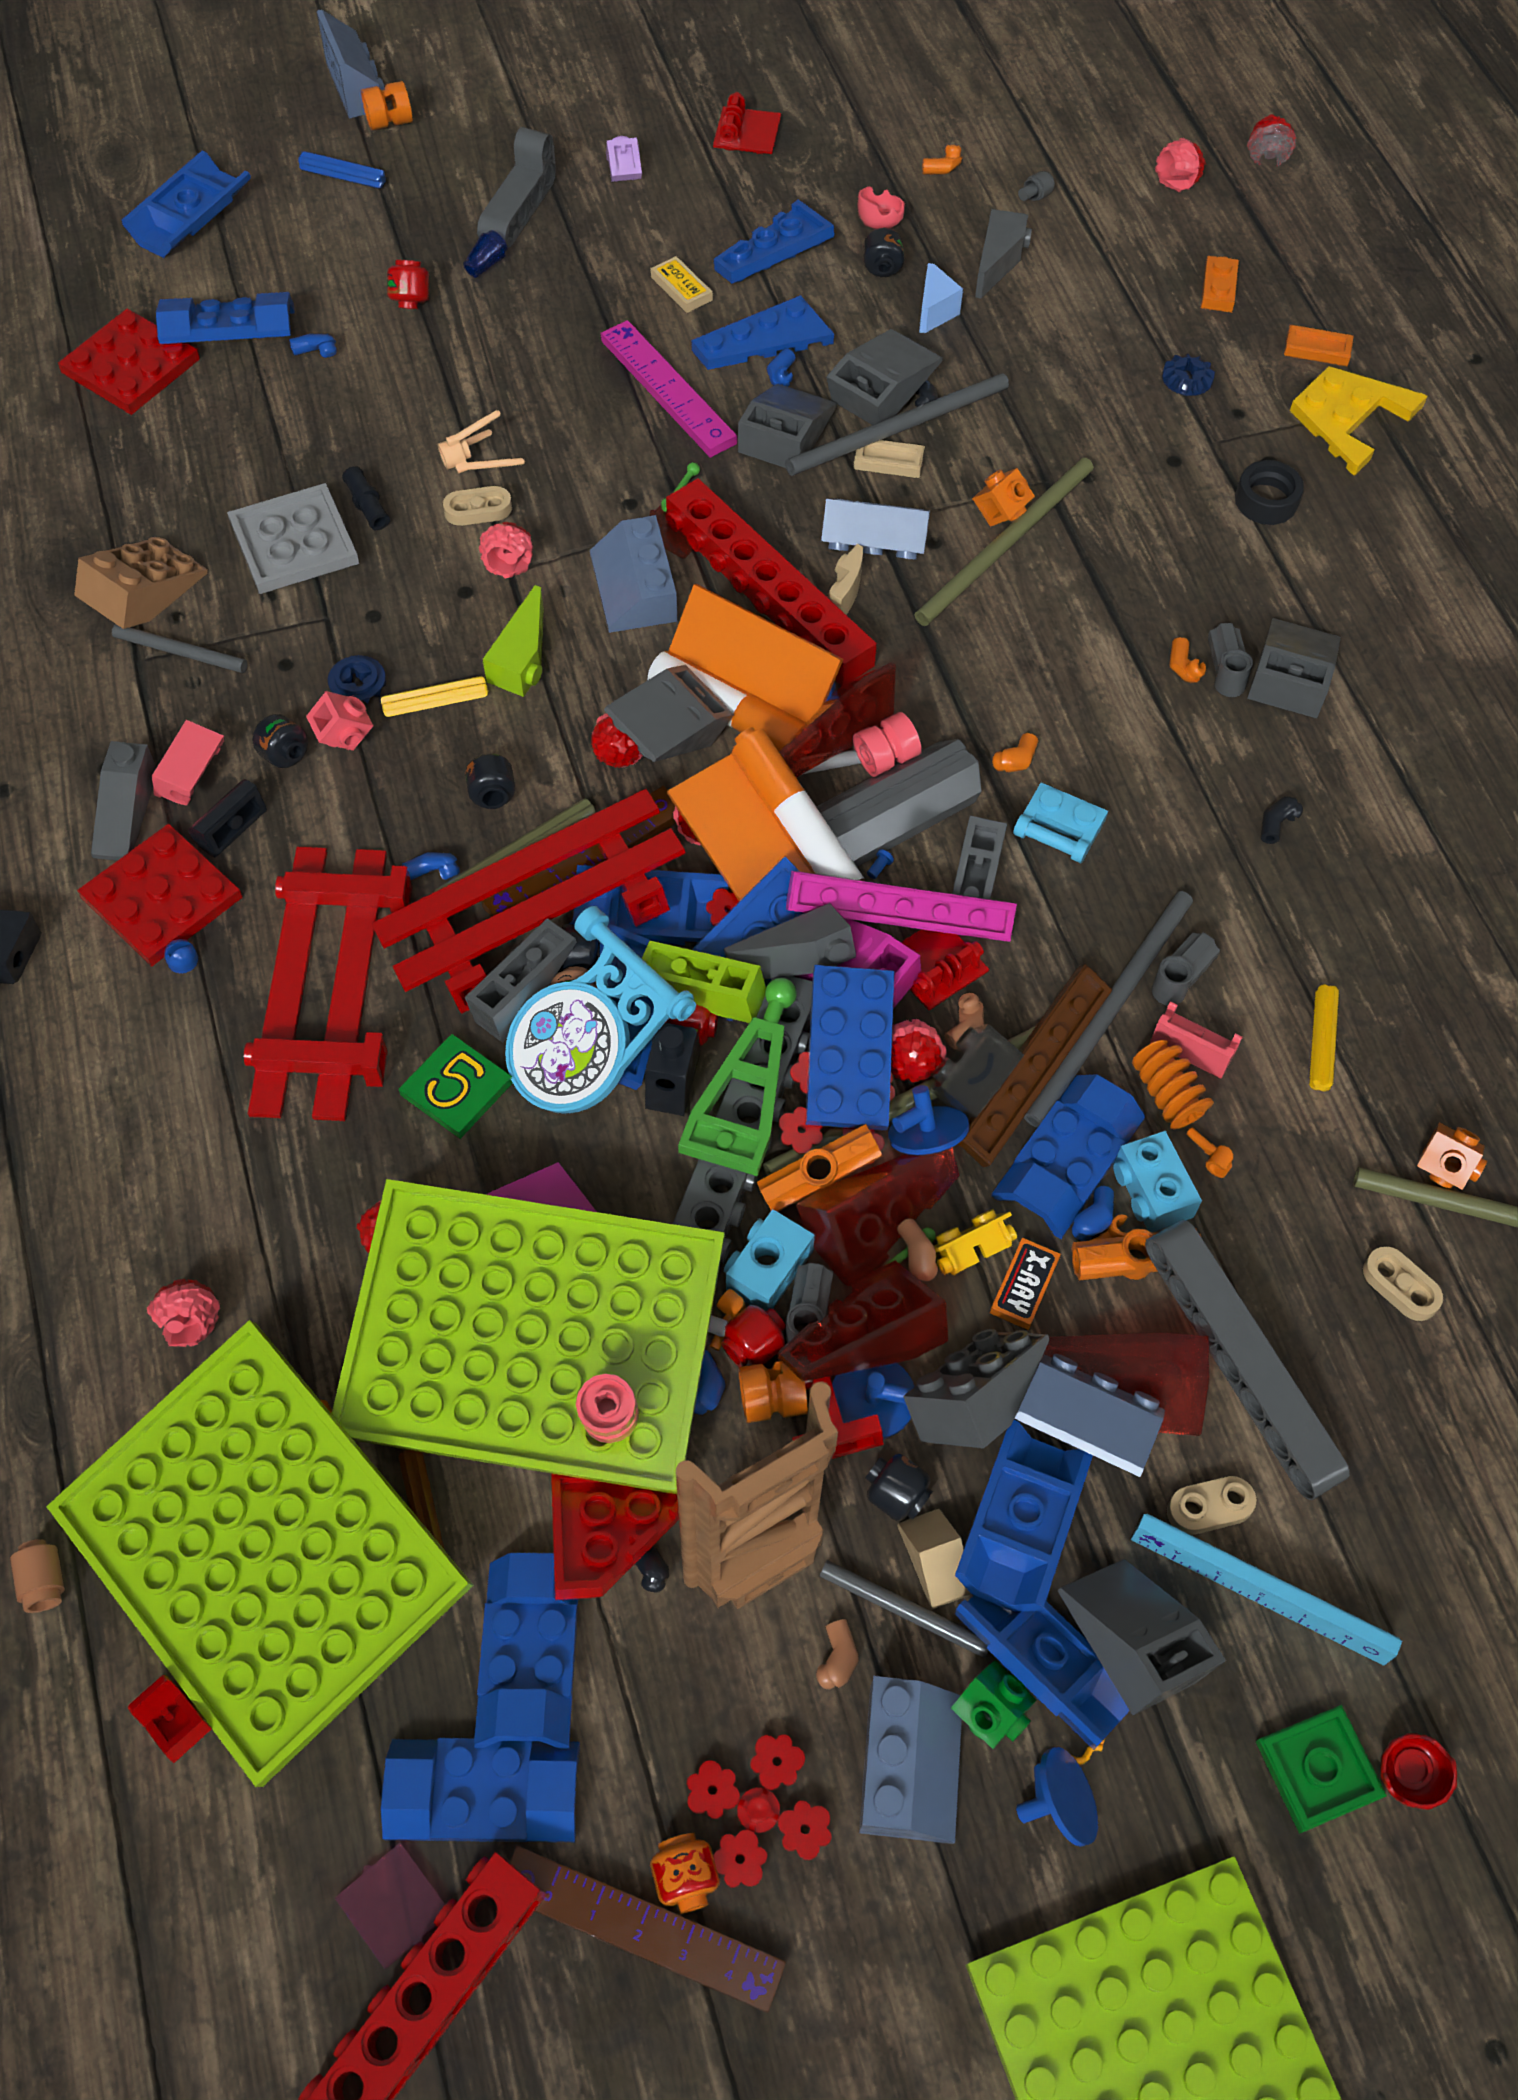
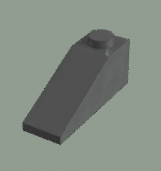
[975,209,1032,298]
[91,741,157,861]
[952,816,1007,899]
[724,903,856,979]
[465,918,577,1043]

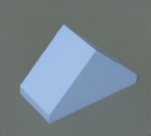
[919,263,963,333]

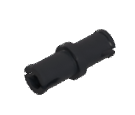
[342,466,390,530]

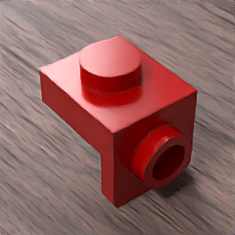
[128,1675,212,1764]

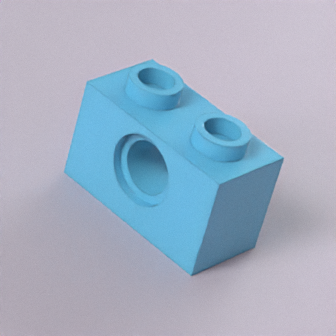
[724,1209,815,1311]

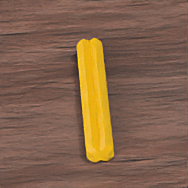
[381,676,488,717]
[1309,984,1339,1092]

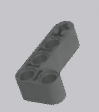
[477,127,556,247]

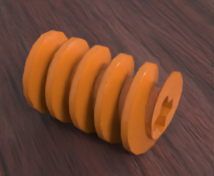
[1132,1040,1214,1130]

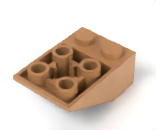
[74,537,208,629]

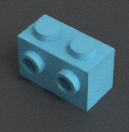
[1113,1131,1202,1232]

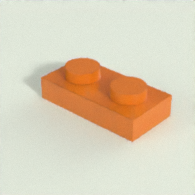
[1201,256,1239,312]

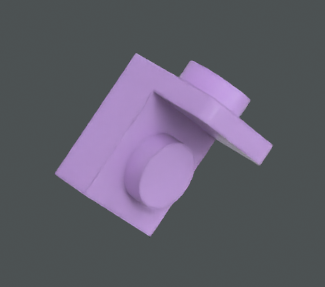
[606,136,642,182]

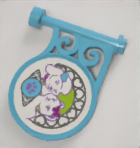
[505,906,696,1113]

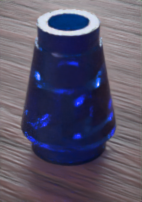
[463,230,508,278]

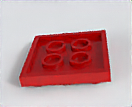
[58,308,200,415]
[77,823,243,967]

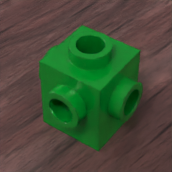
[951,1660,1037,1749]

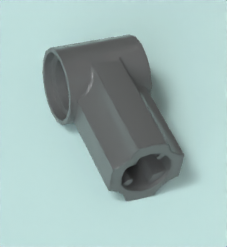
[1208,623,1253,697]
[1152,932,1220,1005]
[785,1263,833,1355]

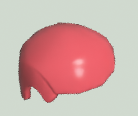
[858,186,905,229]

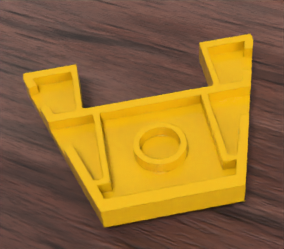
[1290,366,1428,475]

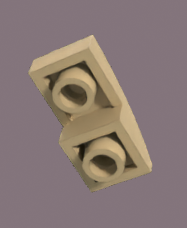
[828,544,863,615]

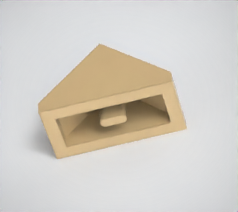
[898,1509,972,1610]

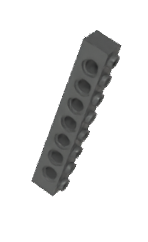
[673,976,812,1264]

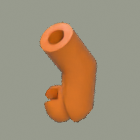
[922,145,962,175]
[1169,637,1206,683]
[992,733,1039,772]

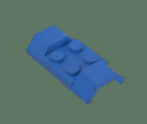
[122,151,251,258]
[156,292,295,344]
[569,865,729,945]
[992,1074,1145,1239]
[955,1420,1093,1612]
[474,1553,578,1749]
[955,1596,1130,1750]
[381,1738,580,1843]

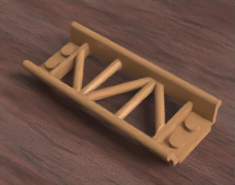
[676,1382,838,1610]

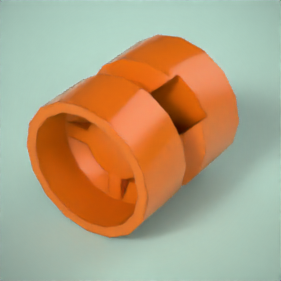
[361,81,413,131]
[738,1358,808,1423]

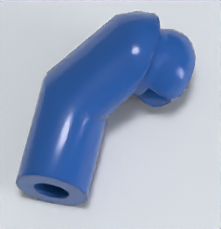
[289,334,337,358]
[767,348,796,387]
[402,852,460,880]
[1072,1186,1114,1241]
[694,1350,725,1415]

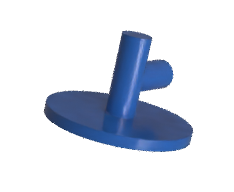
[888,1085,969,1155]
[832,1356,915,1439]
[1016,1747,1098,1847]

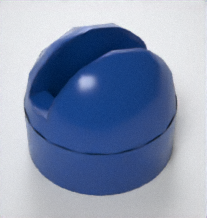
[164,939,198,973]

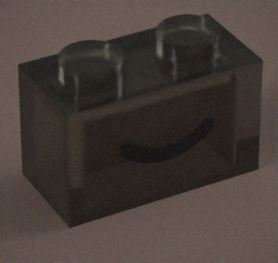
[928,1024,1024,1119]

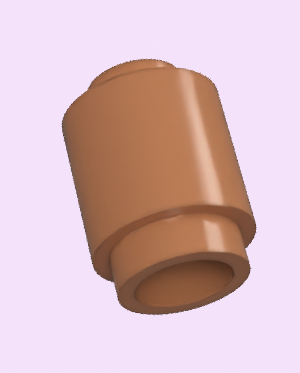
[10,1539,65,1613]

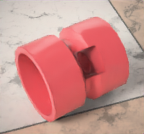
[853,712,922,777]
[576,1374,639,1443]

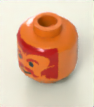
[650,1833,720,1914]

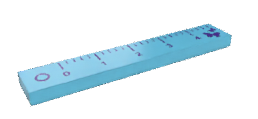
[1131,1514,1402,1666]

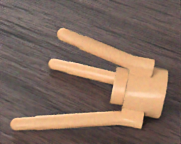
[437,410,525,474]

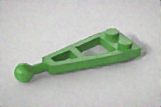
[678,978,797,1176]

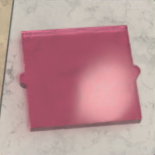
[335,1843,446,1969]

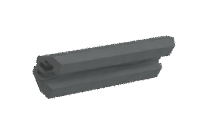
[816,739,982,867]

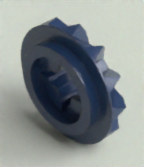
[1162,353,1215,396]
[328,655,386,704]

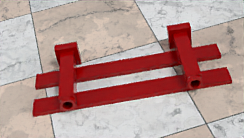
[371,789,685,1014]
[244,847,412,1121]

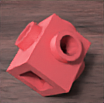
[306,691,373,751]

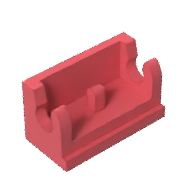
[152,720,224,805]
[1150,1001,1243,1079]

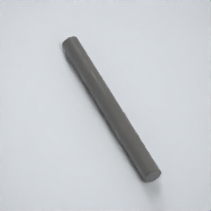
[112,624,248,673]
[820,1560,989,1658]

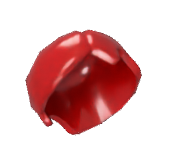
[1380,1733,1457,1810]

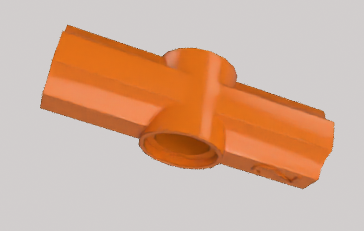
[757,1124,883,1212]
[1072,1228,1202,1281]

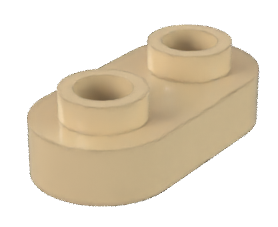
[443,486,512,526]
[1363,1247,1443,1321]
[1167,1476,1256,1535]

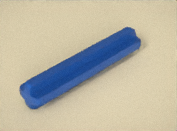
[298,151,386,189]

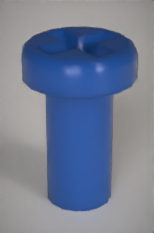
[867,849,894,879]

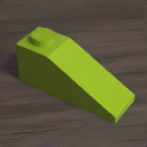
[483,585,544,697]
[642,941,766,1023]

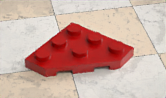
[551,1473,679,1600]

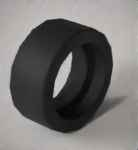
[1235,460,1304,525]

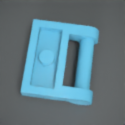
[1013,783,1108,864]

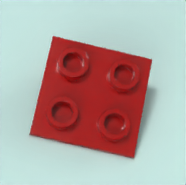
[713,92,781,154]
[901,929,989,1011]

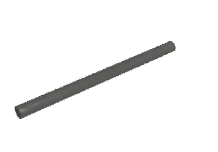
[785,373,1009,476]
[1024,891,1193,1127]

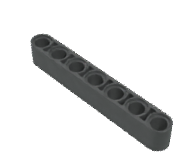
[1145,1219,1349,1500]

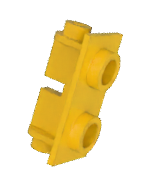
[934,1209,1017,1275]

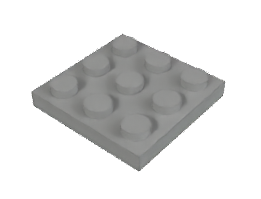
[227,483,359,594]

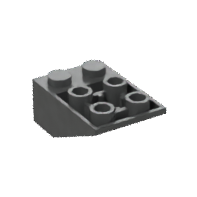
[826,329,943,425]
[738,384,837,468]
[1247,618,1341,718]
[604,665,734,762]
[903,1329,1050,1448]
[1057,1559,1226,1716]

